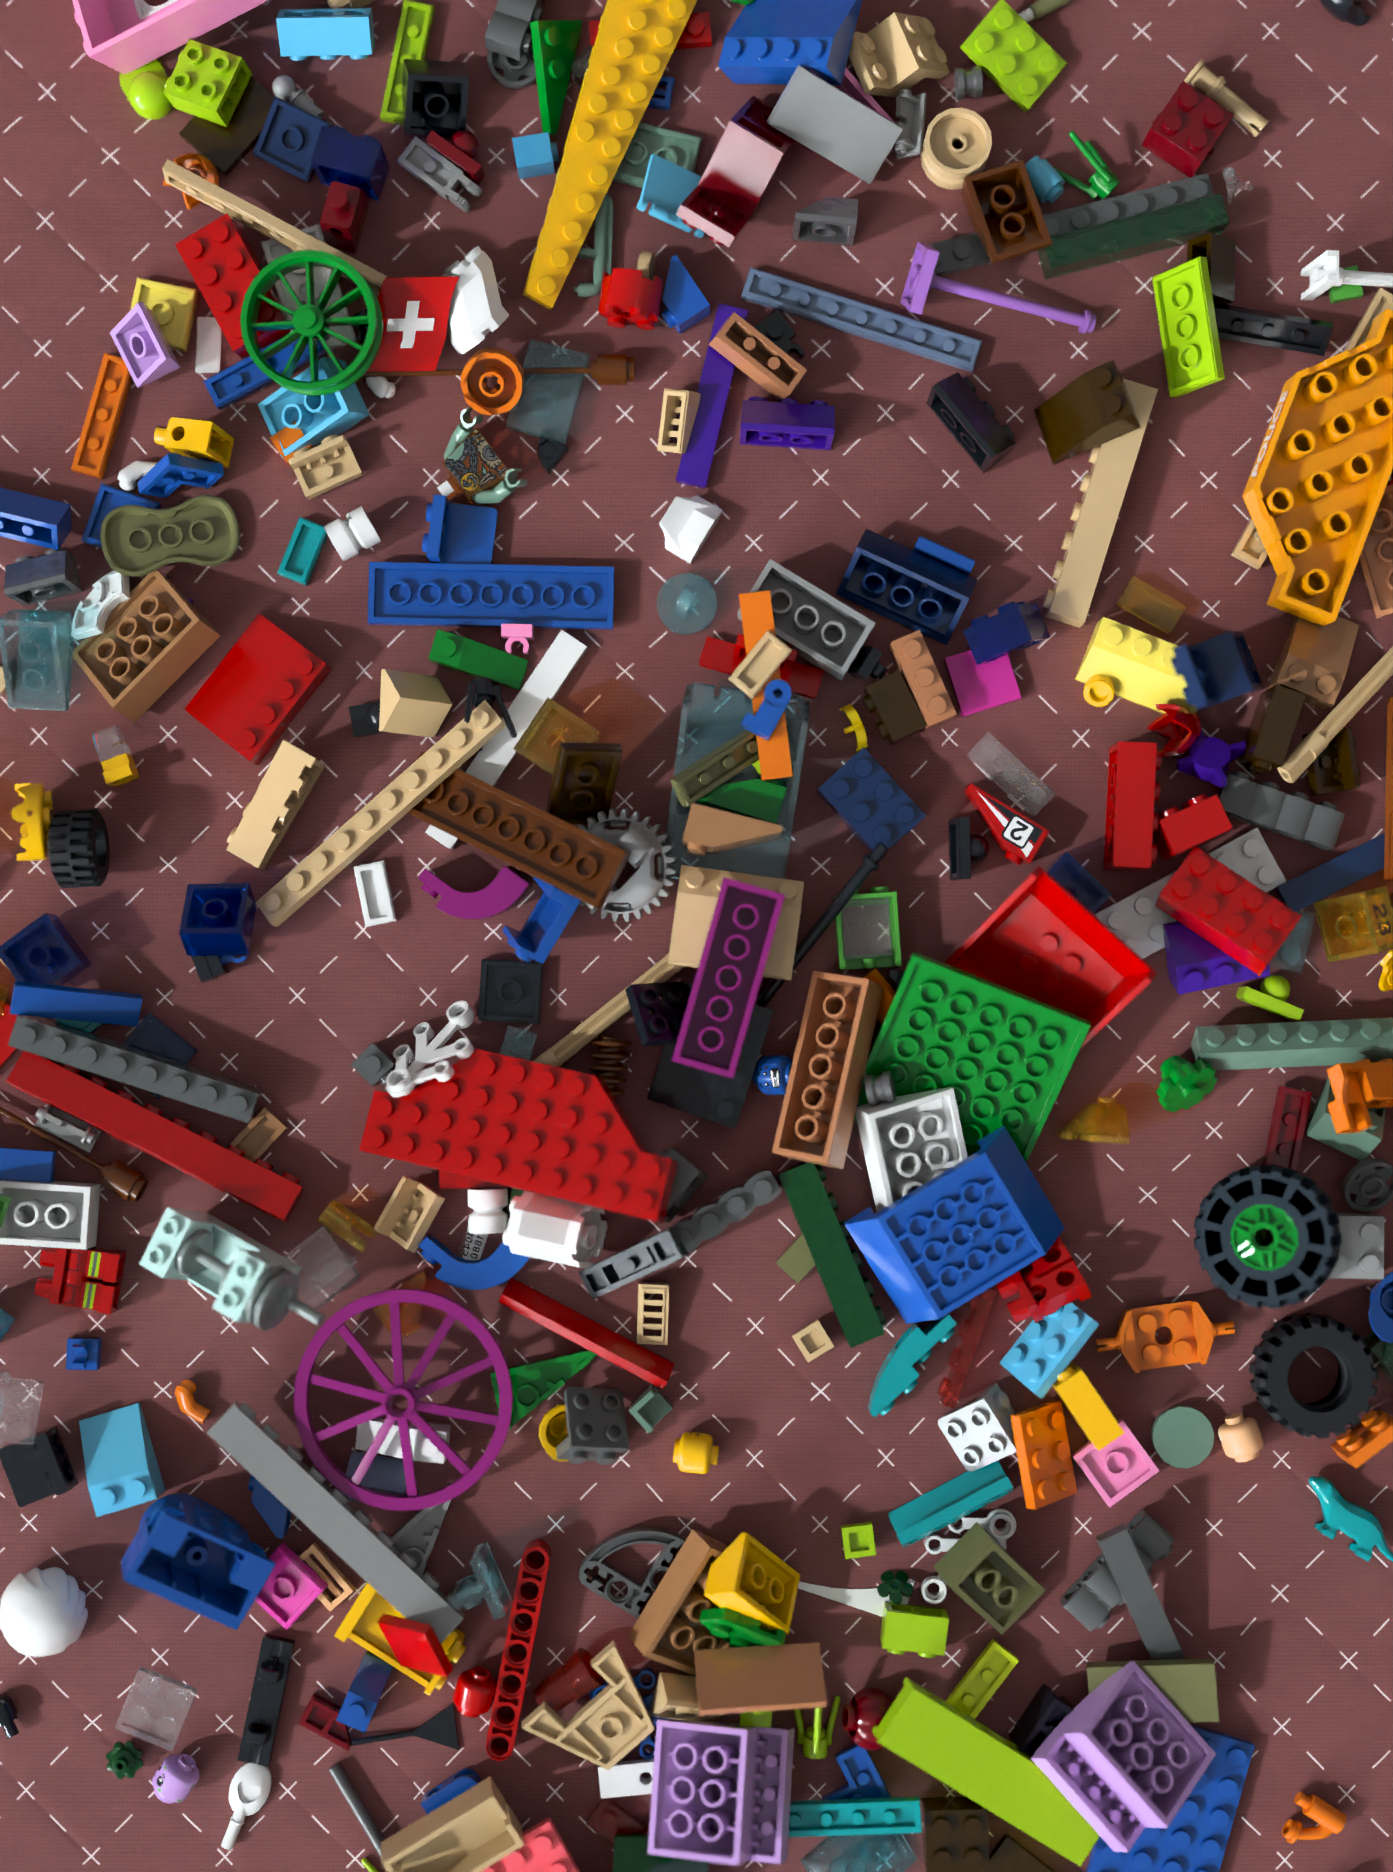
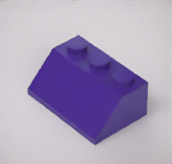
[740,397,835,450]
[1163,921,1270,994]

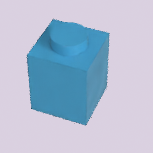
[512,132,559,179]

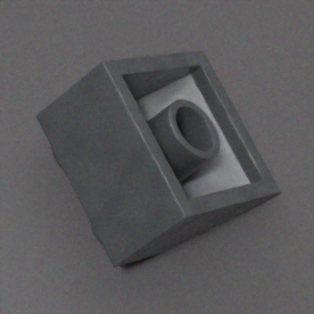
[4,548,83,606]

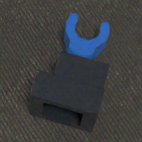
[190,941,248,983]

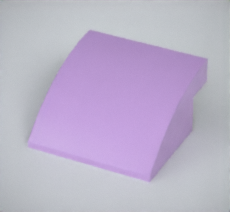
[1031,1661,1216,1852]
[647,1719,795,1866]

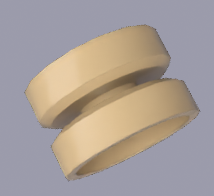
[921,107,992,190]

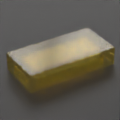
[1116,576,1186,635]

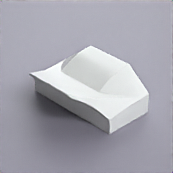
[659,495,723,564]

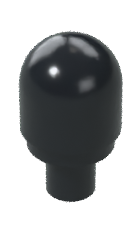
[0,1694,19,1739]

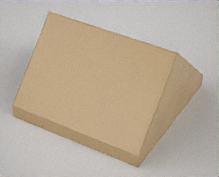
[379,669,453,738]
[649,1672,724,1721]

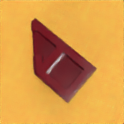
[298,1693,351,1751]

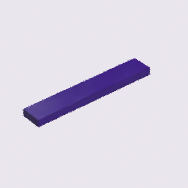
[676,303,748,489]

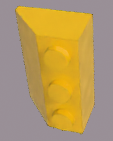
[704,1532,800,1634]

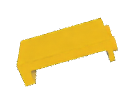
[334,1582,466,1695]

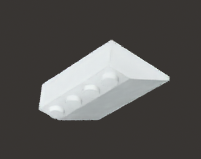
[855,1087,968,1212]

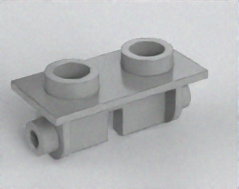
[893,89,927,160]
[35,1104,101,1153]

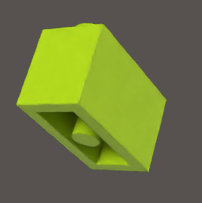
[880,1602,949,1658]

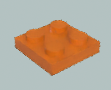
[1331,1409,1393,1468]

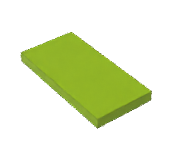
[1152,256,1225,397]

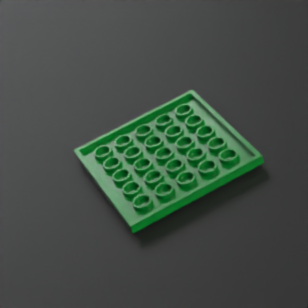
[854,951,1091,1162]

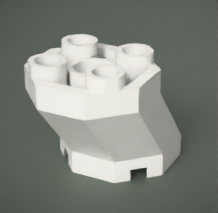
[441,246,509,354]
[503,1191,607,1269]

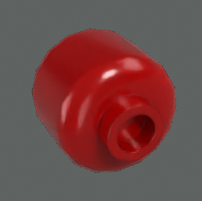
[453,1667,497,1718]

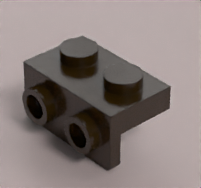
[1302,727,1360,796]

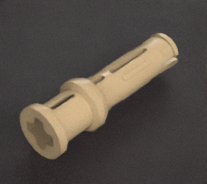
[1184,59,1269,138]

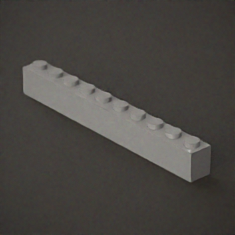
[207,1400,464,1643]

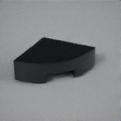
[538,430,569,474]

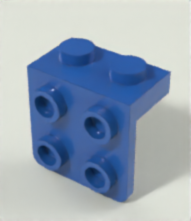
[422,494,498,564]

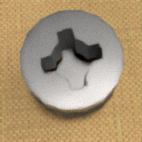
[954,66,983,101]
[864,1071,896,1105]

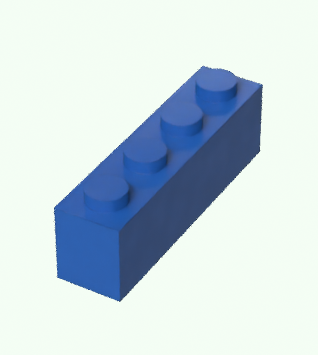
[0,488,72,550]

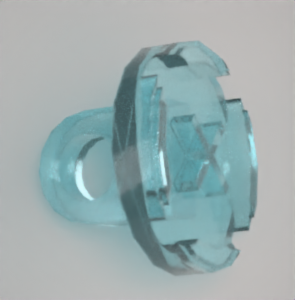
[656,573,717,635]

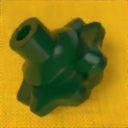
[106,1741,144,1779]

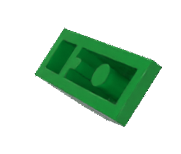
[428,629,529,690]
[696,779,787,824]

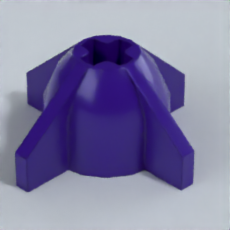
[1176,730,1246,788]

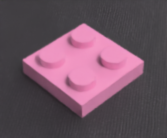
[1071,1418,1159,1508]

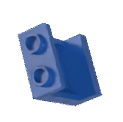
[502,877,581,964]

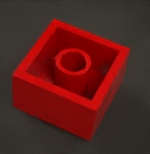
[1152,793,1233,861]

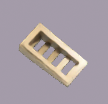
[657,389,701,454]
[637,1281,670,1345]

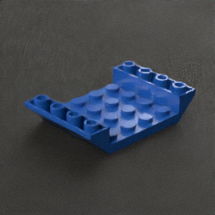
[844,1125,1065,1324]

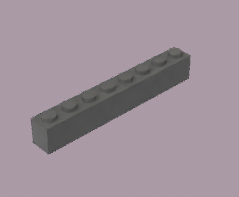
[8,1015,264,1123]

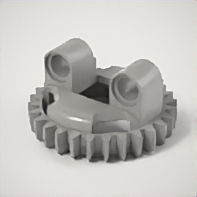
[578,808,677,922]

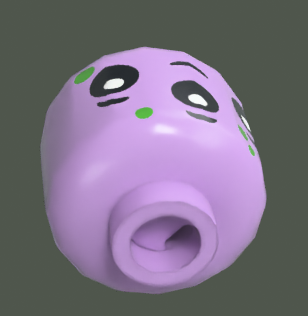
[152,1754,200,1804]

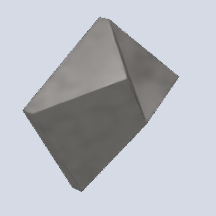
[792,196,858,246]

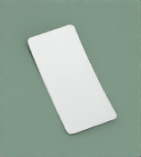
[195,317,221,373]

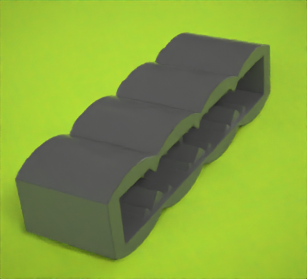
[485,0,544,61]
[1217,771,1345,851]
[669,1168,781,1253]
[1059,1509,1175,1632]

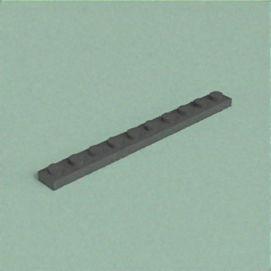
[913,173,1216,276]

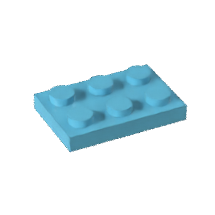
[1000,1302,1100,1399]

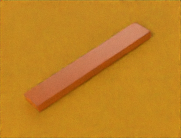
[739,590,793,781]

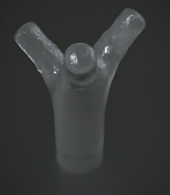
[1223,167,1254,204]

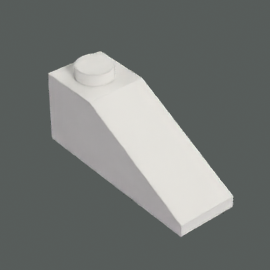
[355,1418,451,1463]

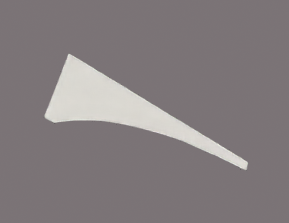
[798,1579,915,1617]

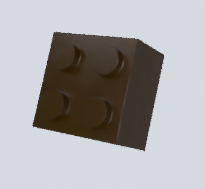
[921,1796,990,1872]

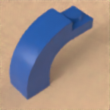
[419,1234,530,1290]

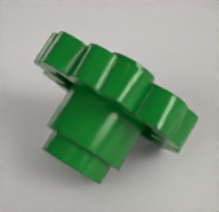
[1156,1055,1218,1112]

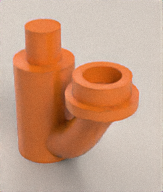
[1282,1791,1347,1844]

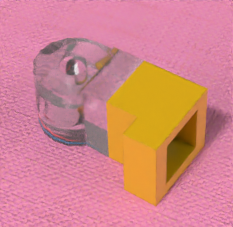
[92,724,140,787]

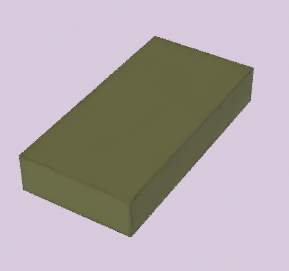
[775,1233,815,1283]

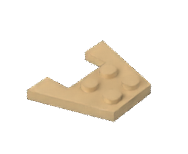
[522,1640,655,1770]

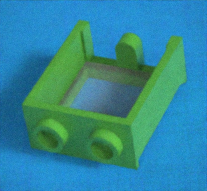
[833,886,902,970]

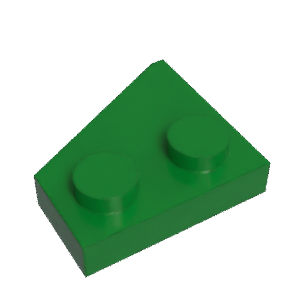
[699,1607,786,1648]

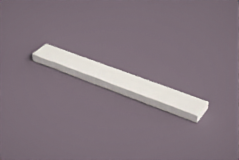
[425,630,587,850]

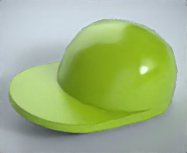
[119,59,173,120]

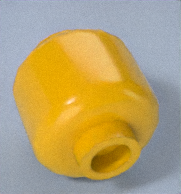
[673,1432,719,1474]

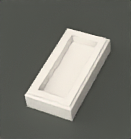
[354,861,397,927]

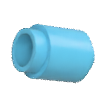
[1025,156,1065,203]

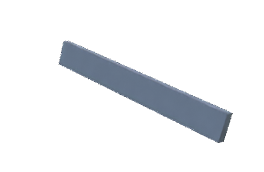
[741,267,982,372]

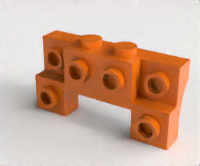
[1327,1058,1393,1134]

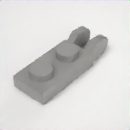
[397,137,483,212]

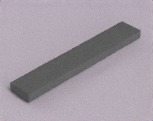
[1095,1523,1186,1660]

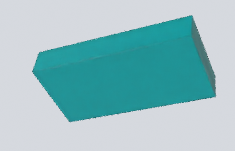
[277,517,328,586]

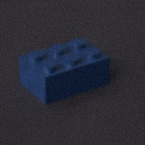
[816,747,926,852]

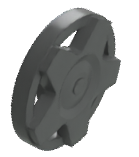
[487,45,537,89]
[1341,1158,1393,1212]

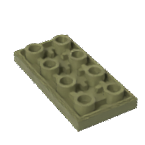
[1086,1658,1219,1723]

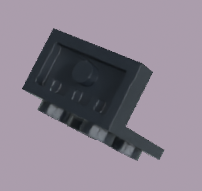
[0,1426,78,1507]

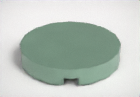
[1151,1405,1214,1468]

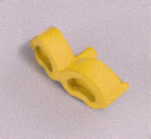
[838,704,868,752]

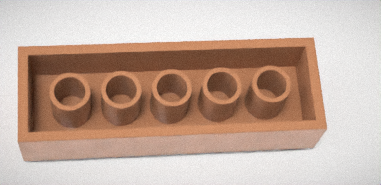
[772,971,884,1169]

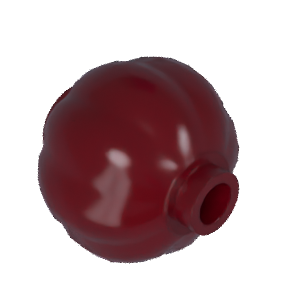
[842,1688,893,1750]

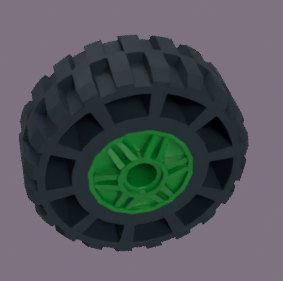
[1194,1165,1342,1308]

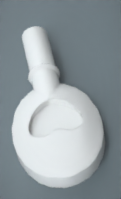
[221,1763,272,1850]

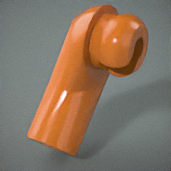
[175,1379,211,1424]

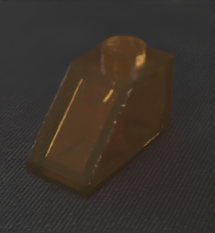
[373,1268,429,1338]

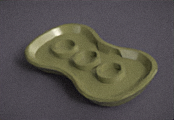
[100,495,240,576]

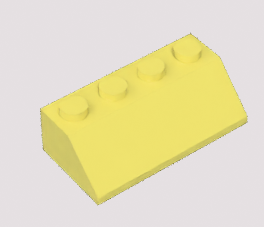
[1075,617,1198,714]

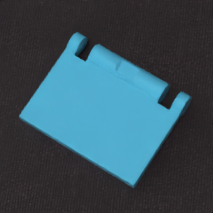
[637,154,705,238]

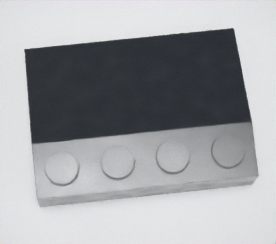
[647,982,774,1129]

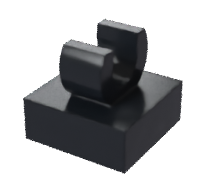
[847,646,888,680]

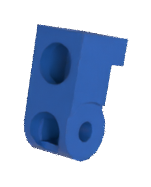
[741,679,792,741]
[420,1768,481,1814]

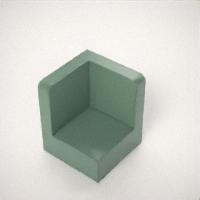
[628,1384,673,1434]

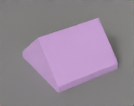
[110,302,181,388]

